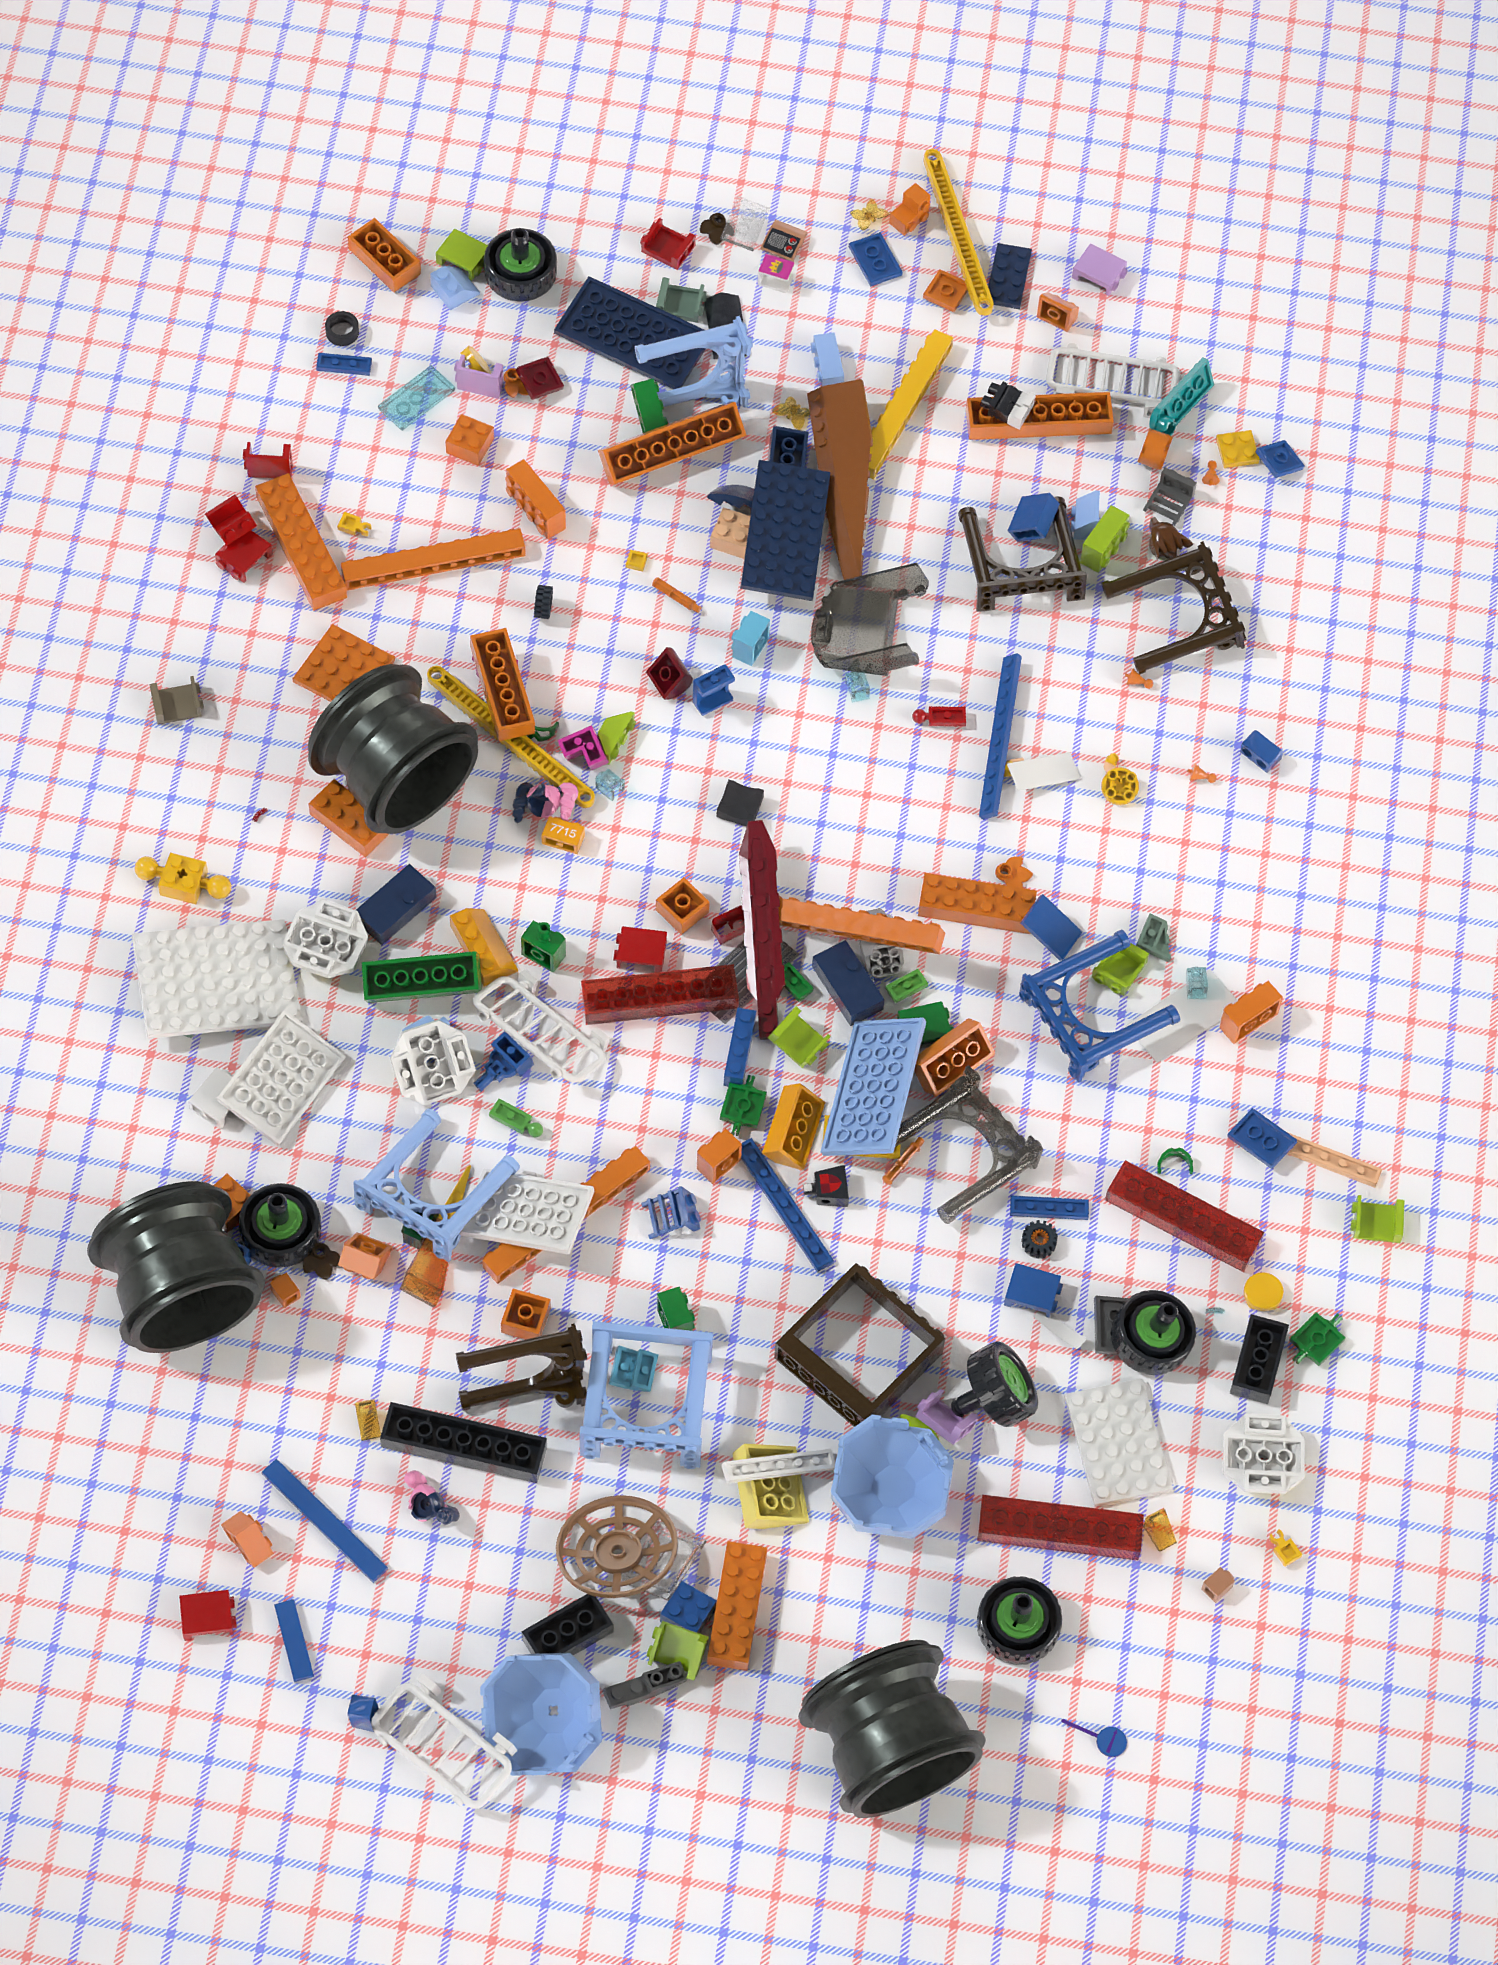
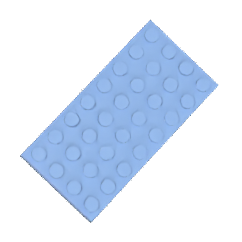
[820,1018,926,1156]

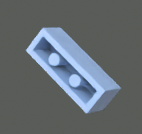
[810,332,844,386]

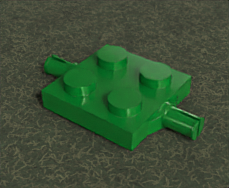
[719,1075,767,1136]
[1289,1312,1346,1366]

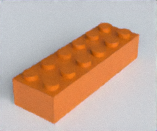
[470,628,535,741]
[918,873,1037,934]
[707,1541,768,1671]

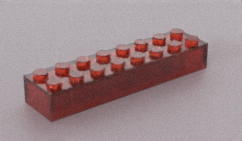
[581,964,739,1025]
[1105,1160,1265,1273]
[977,1494,1144,1561]

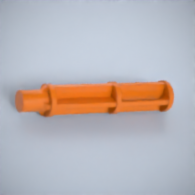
[652,577,702,613]
[882,1137,925,1185]

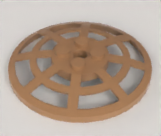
[555,1495,678,1598]

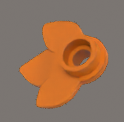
[504,368,529,398]
[995,856,1033,888]

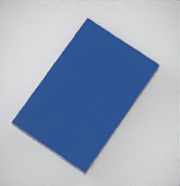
[848,232,903,287]
[1020,894,1083,961]
[1227,1108,1297,1169]

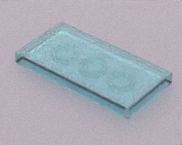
[378,365,455,431]

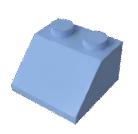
[430,266,480,310]
[1071,490,1100,540]

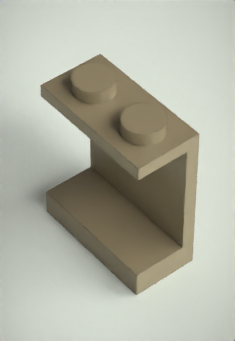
[149,676,204,725]

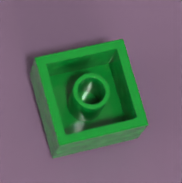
[657,1286,695,1331]

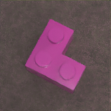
[557,725,609,770]

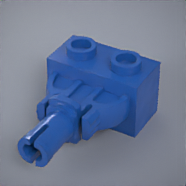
[473,1031,534,1092]

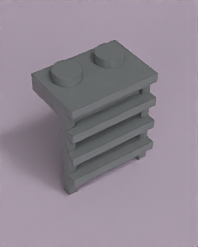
[1143,467,1197,526]

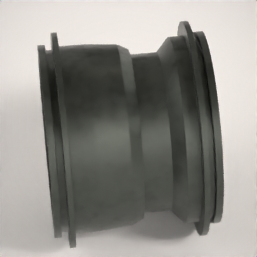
[308,664,478,834]
[87,1181,265,1353]
[798,1640,986,1818]

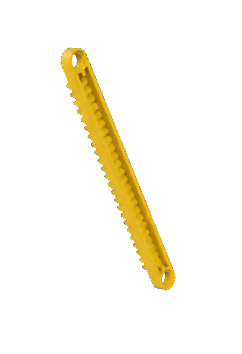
[923,149,994,316]
[427,666,595,808]

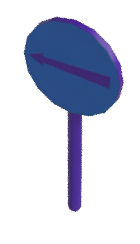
[1061,1719,1127,1757]

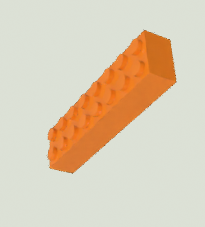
[966,392,1114,440]
[598,402,747,485]
[255,473,347,611]

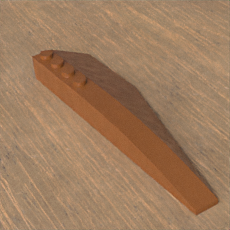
[807,379,873,584]

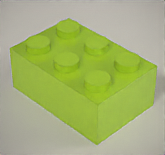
[1080,505,1130,573]

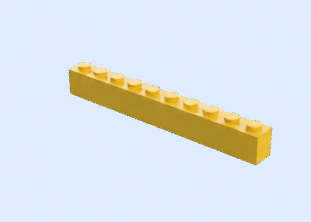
[868,329,954,480]

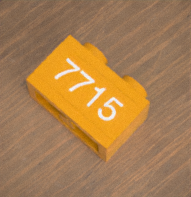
[542,816,585,855]

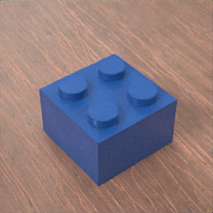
[660,1580,717,1633]

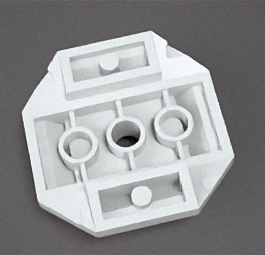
[282,899,368,978]
[390,1019,476,1105]
[1223,1413,1305,1494]

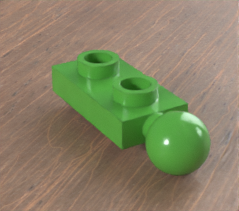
[489,1098,543,1138]

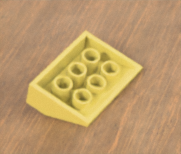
[732,1444,809,1529]

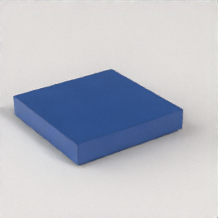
[1256,440,1305,478]

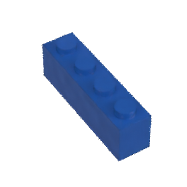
[723,1007,756,1087]

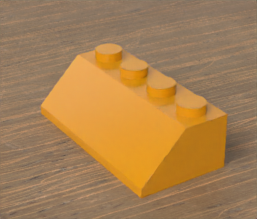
[450,908,518,987]
[762,1083,826,1170]

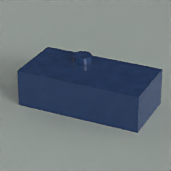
[767,426,809,468]
[356,864,437,945]
[812,940,885,1027]

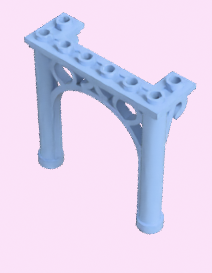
[635,316,753,408]
[353,1108,520,1262]

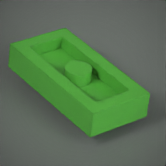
[885,969,928,1004]

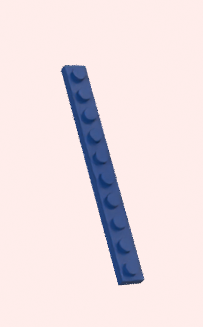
[979,653,1022,820]

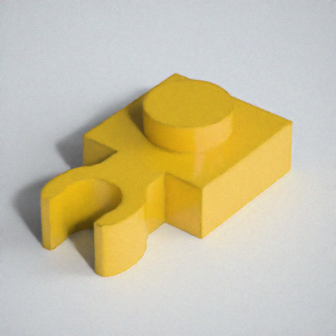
[337,512,372,536]
[1269,1529,1302,1567]

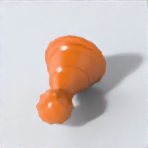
[1202,460,1220,486]
[1124,668,1154,689]
[1187,763,1217,783]

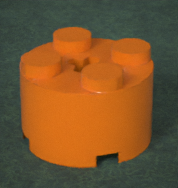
[1137,428,1173,470]

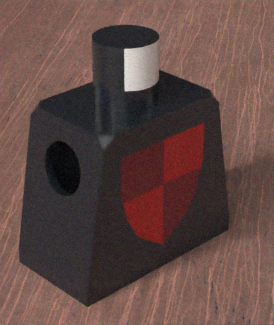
[803,1165,849,1207]

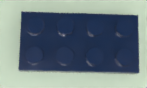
[988,243,1032,310]

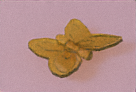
[850,199,890,230]
[772,396,810,430]

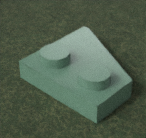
[1136,913,1171,962]

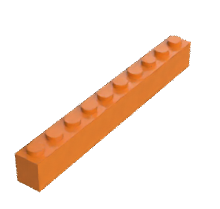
[341,528,526,591]
[779,896,946,955]
[482,1145,650,1284]

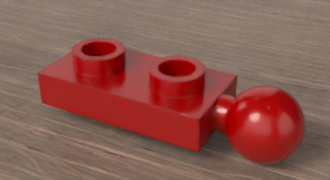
[912,706,966,727]

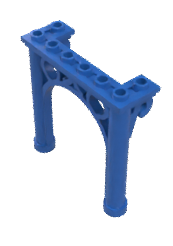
[1019,929,1180,1083]

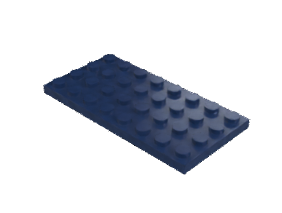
[554,276,706,389]
[740,460,830,601]

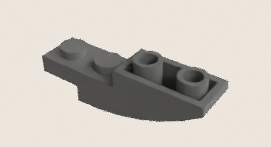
[602,1661,688,1710]

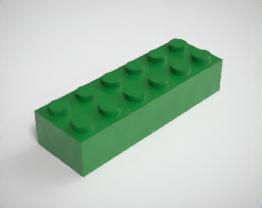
[362,951,482,1003]

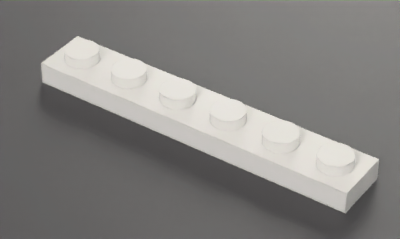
[722,1449,835,1483]

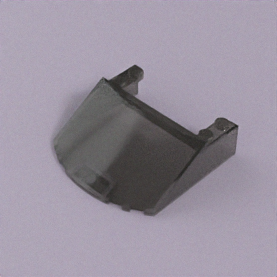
[811,563,929,676]

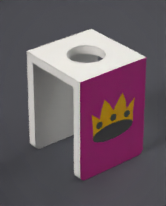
[757,254,795,294]

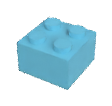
[731,611,770,666]

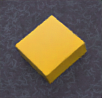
[625,549,648,572]

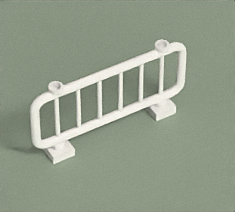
[1046,343,1180,418]
[473,969,610,1083]
[371,1673,517,1809]

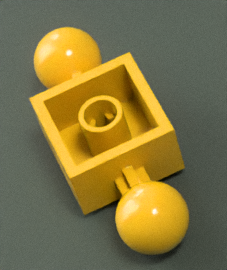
[134,852,232,905]

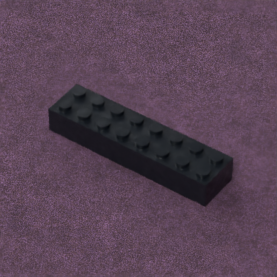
[380,1402,548,1483]

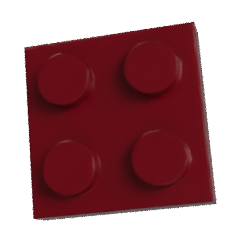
[516,356,564,400]

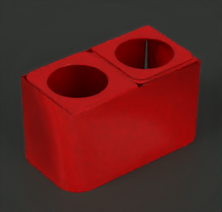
[711,905,745,945]

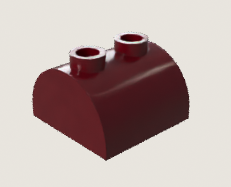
[646,647,693,700]

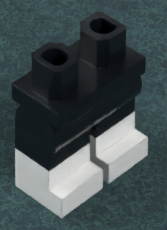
[980,381,1036,430]

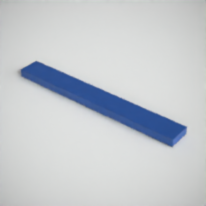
[741,1138,834,1272]
[262,1458,388,1583]

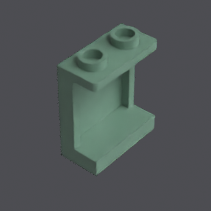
[656,277,707,323]

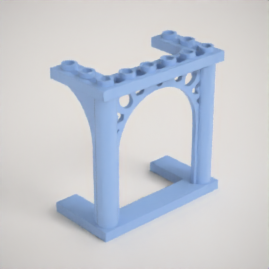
[579,1321,713,1469]

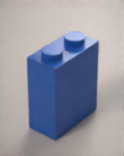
[1007,493,1060,542]

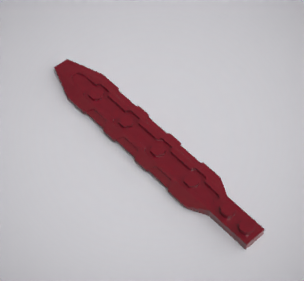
[739,820,785,1040]

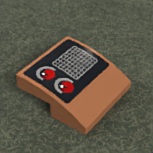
[760,219,808,262]

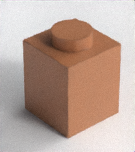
[1201,1567,1235,1603]

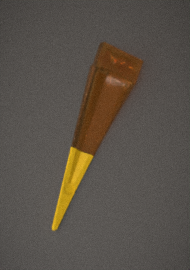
[400,1165,471,1308]

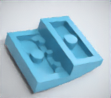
[609,1345,659,1392]

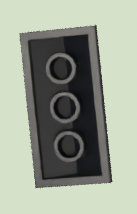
[704,292,747,359]

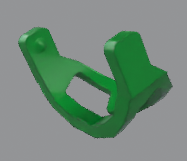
[527,721,559,742]
[1157,1147,1193,1174]

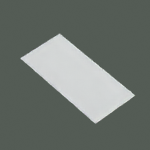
[1007,752,1081,791]

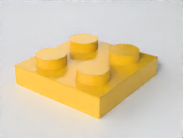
[1216,430,1260,468]

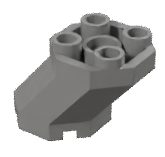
[858,908,904,978]

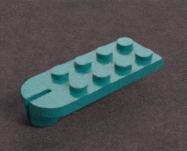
[1149,357,1214,436]

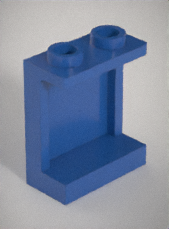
[693,664,735,716]
[1004,1263,1063,1318]

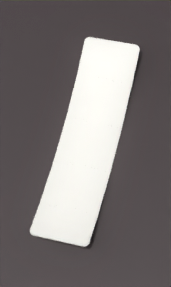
[1033,1311,1087,1349]

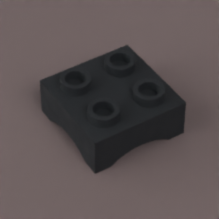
[716,779,764,827]

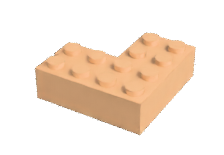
[710,507,750,559]

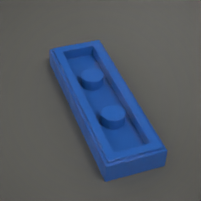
[316,353,372,376]

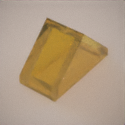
[355,1399,381,1441]
[1143,1508,1177,1552]

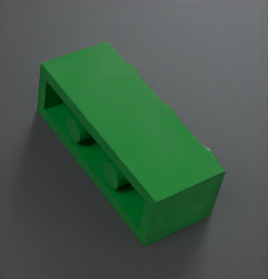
[630,378,668,433]

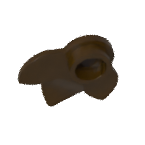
[699,213,734,245]
[303,1242,340,1280]

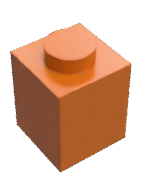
[270,1272,301,1308]

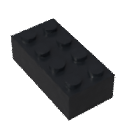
[1229,1314,1289,1404]
[521,1594,614,1655]

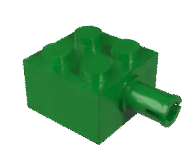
[521,920,566,973]

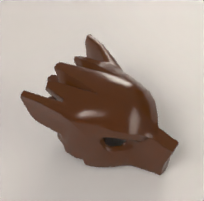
[1149,517,1193,560]

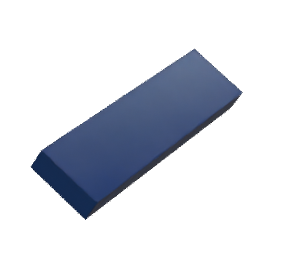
[1010,1195,1089,1220]
[274,1599,314,1682]

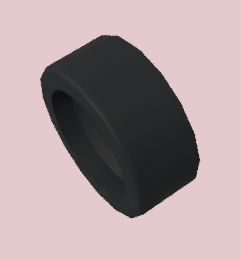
[325,311,359,346]

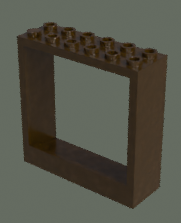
[774,1263,945,1427]

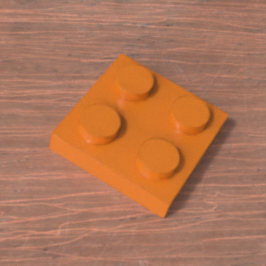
[923,269,968,312]

